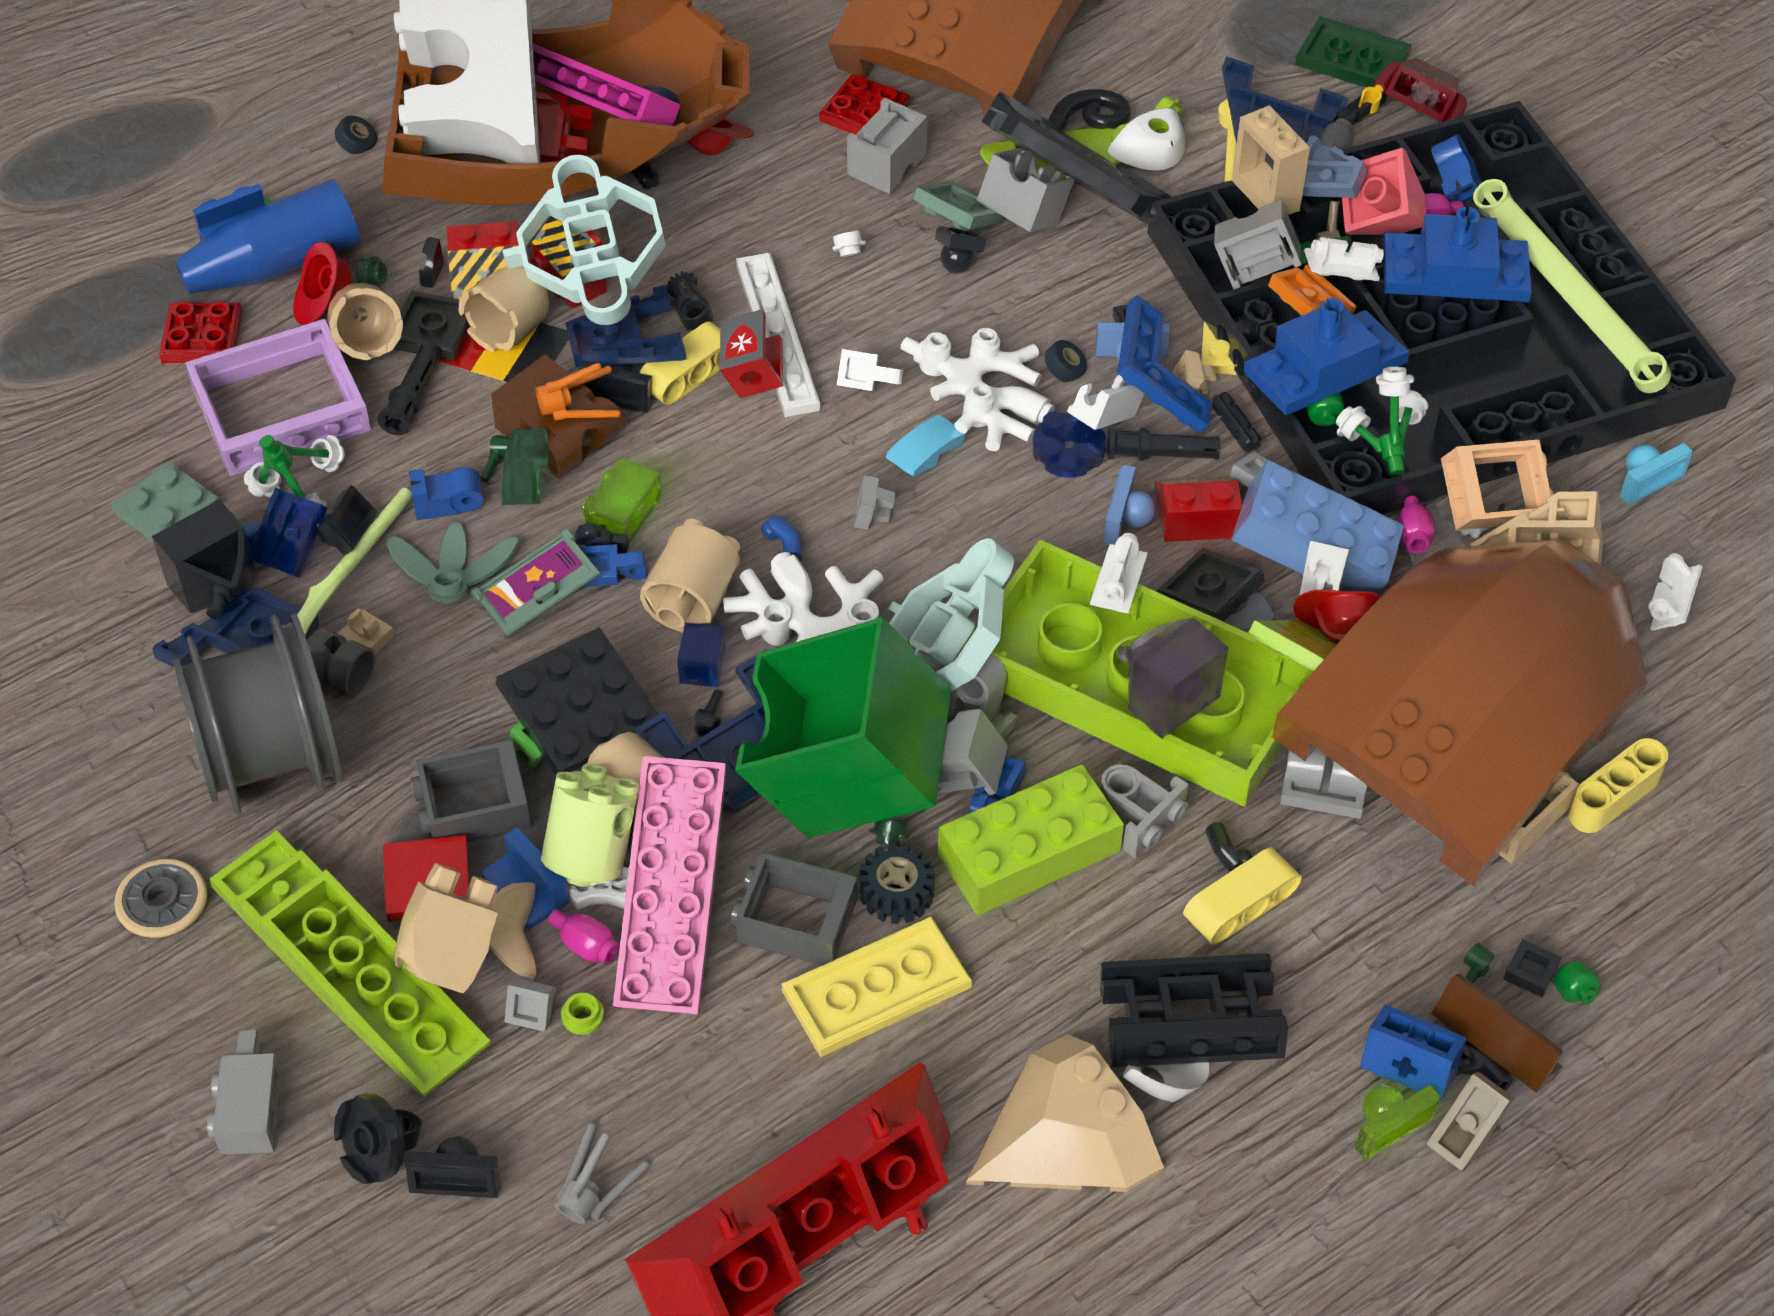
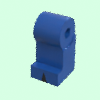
[1431,134,1482,204]
[409,468,484,520]

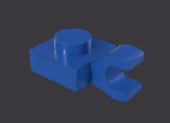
[579,544,647,587]

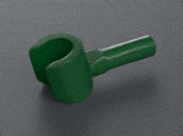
[480,435,514,483]
[1463,943,1495,984]

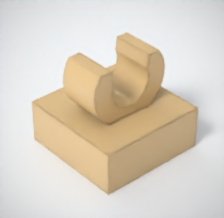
[1172,350,1216,394]
[338,608,394,655]

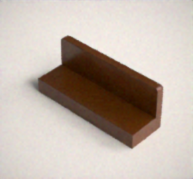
[1431,974,1563,1093]

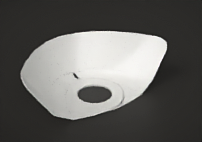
[1108,108,1186,171]
[1123,1062,1209,1102]

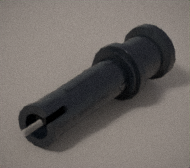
[377,341,442,435]
[1106,426,1220,461]

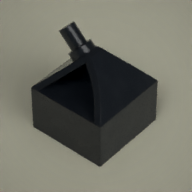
[152,499,257,619]

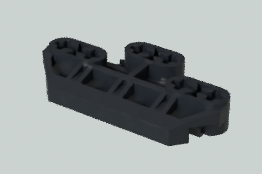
[981,92,1171,225]

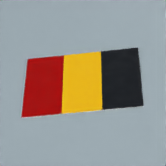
[439,323,569,382]

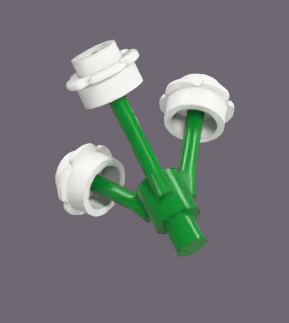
[1336,367,1428,475]
[244,435,345,526]

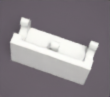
[1067,375,1144,430]
[1300,541,1349,595]

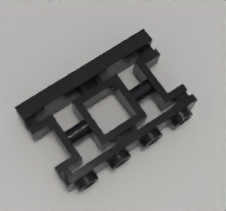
[1100,953,1288,1067]

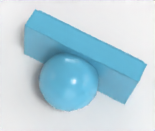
[1619,443,1693,505]

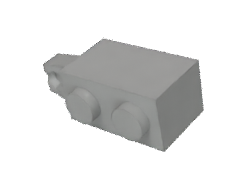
[207,1030,281,1155]

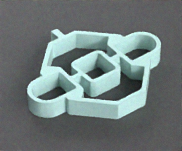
[503,155,666,325]
[888,538,1014,691]

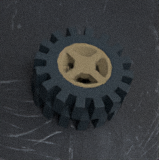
[860,843,935,924]

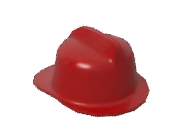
[687,118,754,156]
[293,242,351,325]
[1293,590,1381,643]

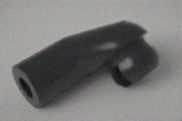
[1206,822,1252,872]
[1458,1044,1513,1091]

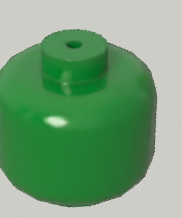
[1306,392,1345,426]
[1553,961,1601,1004]

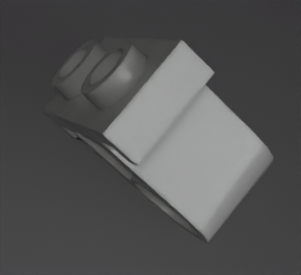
[947,655,1018,739]
[1100,764,1189,858]

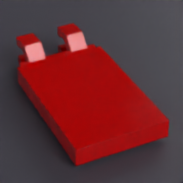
[536,92,594,162]

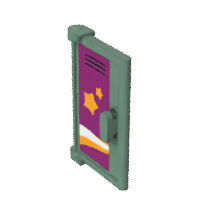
[470,528,600,637]

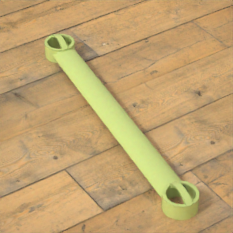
[1473,179,1671,393]

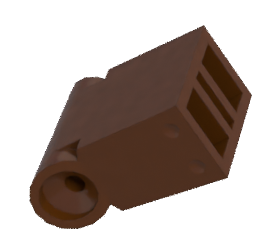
[491,354,627,479]

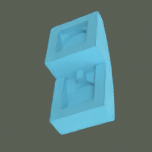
[886,415,966,477]

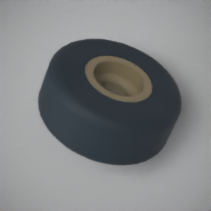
[335,115,377,154]
[1045,340,1087,382]

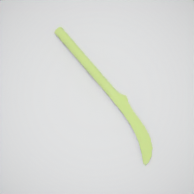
[297,488,413,636]

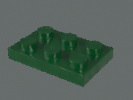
[1295,16,1412,87]

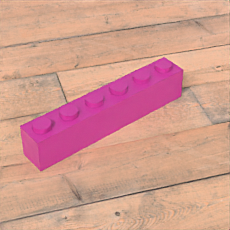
[533,44,681,126]

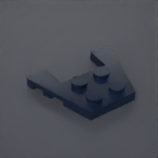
[1222,56,1348,154]
[565,285,687,367]
[152,586,319,667]
[634,650,767,813]

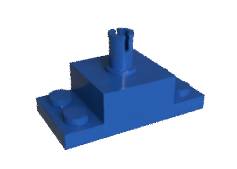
[1383,207,1532,302]
[1244,298,1409,415]

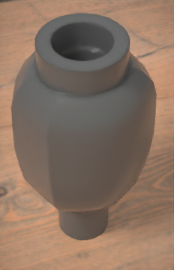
[1319,119,1354,150]

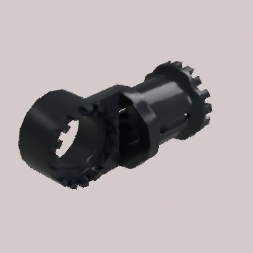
[666,271,714,331]

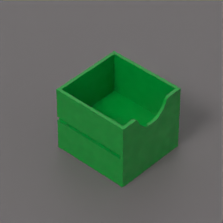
[735,617,952,838]

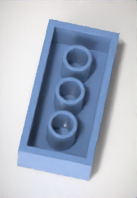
[1231,460,1404,594]

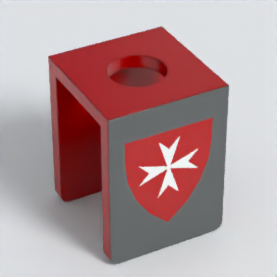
[720,310,783,398]

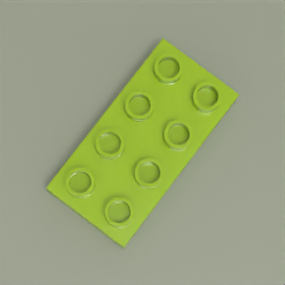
[963,539,1314,807]

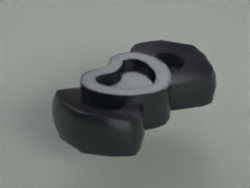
[575,523,630,554]

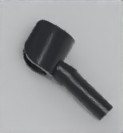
[694,689,723,736]

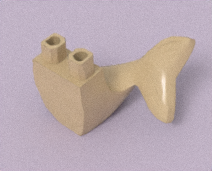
[394,863,536,994]

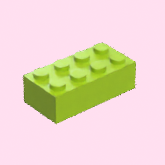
[938,764,1124,916]

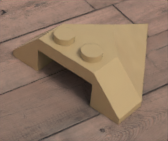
[1470,491,1603,565]
[966,1034,1164,1192]

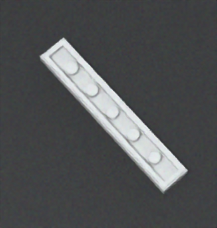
[736,253,820,417]

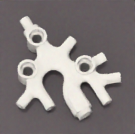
[901,328,1055,451]
[723,552,884,646]

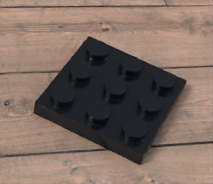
[495,627,659,775]

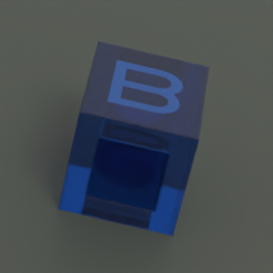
[677,623,725,687]

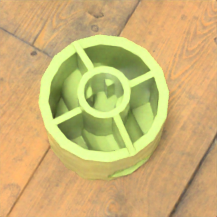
[541,764,639,887]

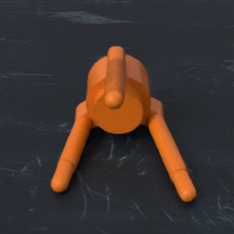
[535,363,621,421]

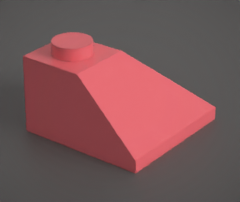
[1342,148,1427,235]

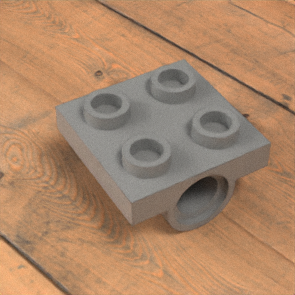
[1280,748,1367,819]

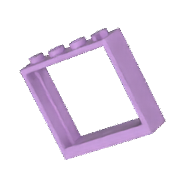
[185,319,371,476]

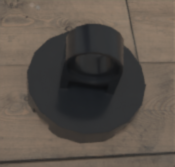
[334,1093,422,1184]

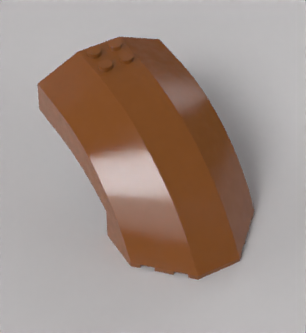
[382,0,750,205]
[828,0,1104,116]
[1272,538,1647,886]

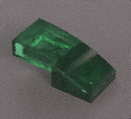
[501,428,548,505]

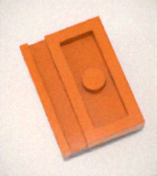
[1268,264,1356,316]

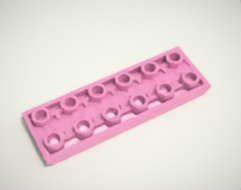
[613,756,726,1015]

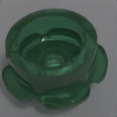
[356,256,387,288]
[869,818,909,846]

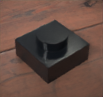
[1503,939,1562,998]

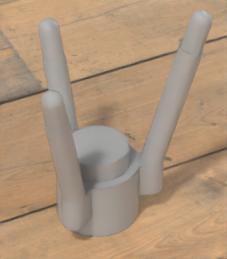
[554,1123,649,1224]

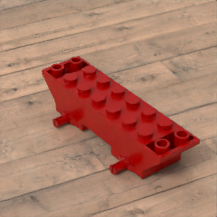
[624,1062,950,1316]

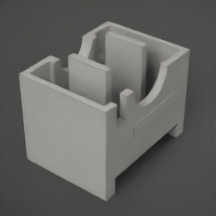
[847,98,927,194]
[976,148,1075,232]
[1214,199,1302,289]
[937,709,1008,795]

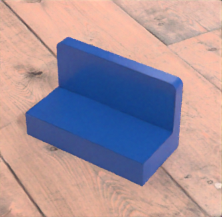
[482,827,570,929]

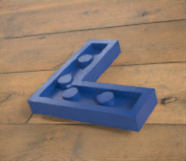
[1117,295,1212,433]

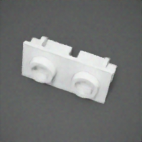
[1304,237,1384,281]
[1090,533,1148,614]
[1649,553,1703,631]

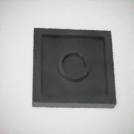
[394,291,471,361]
[1156,548,1265,622]

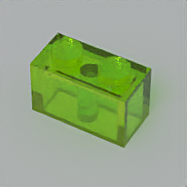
[582,458,662,542]

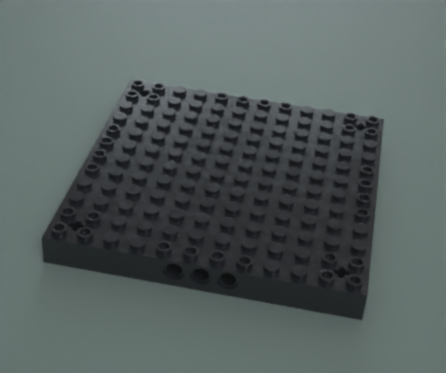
[1147,101,1736,515]

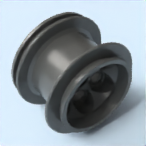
[173,612,342,815]

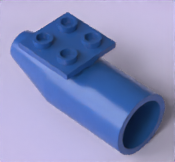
[174,179,361,293]

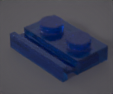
[250,488,328,578]

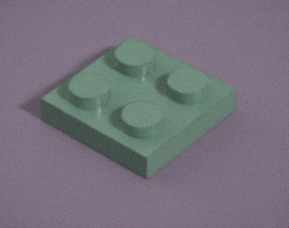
[913,181,1004,231]
[111,461,219,543]

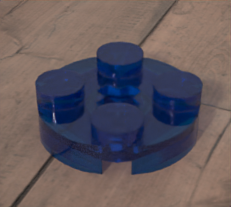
[1032,412,1106,478]

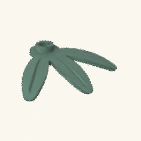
[386,522,520,604]

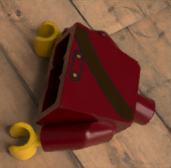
[1358,58,1467,122]

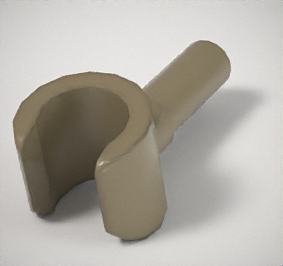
[1316,201,1340,240]

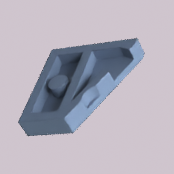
[1302,136,1367,198]

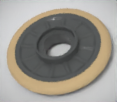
[114,859,207,938]

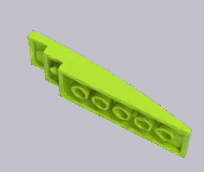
[210,830,491,1098]

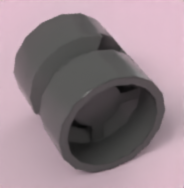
[307,628,375,695]

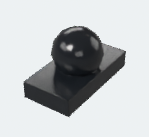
[935,226,986,274]
[578,361,652,413]
[317,485,377,556]
[405,1136,500,1198]

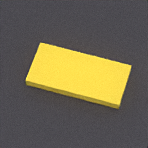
[782,917,972,1057]

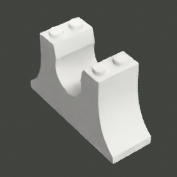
[394,0,541,164]

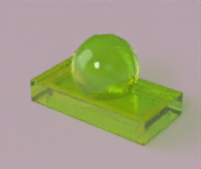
[1355,1084,1440,1160]

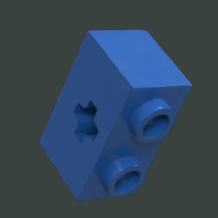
[1360,1004,1467,1101]

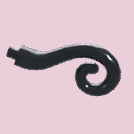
[1015,89,1132,149]

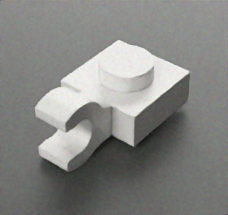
[837,349,904,391]

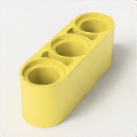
[640,322,720,405]
[1568,738,1668,833]
[1183,847,1302,945]

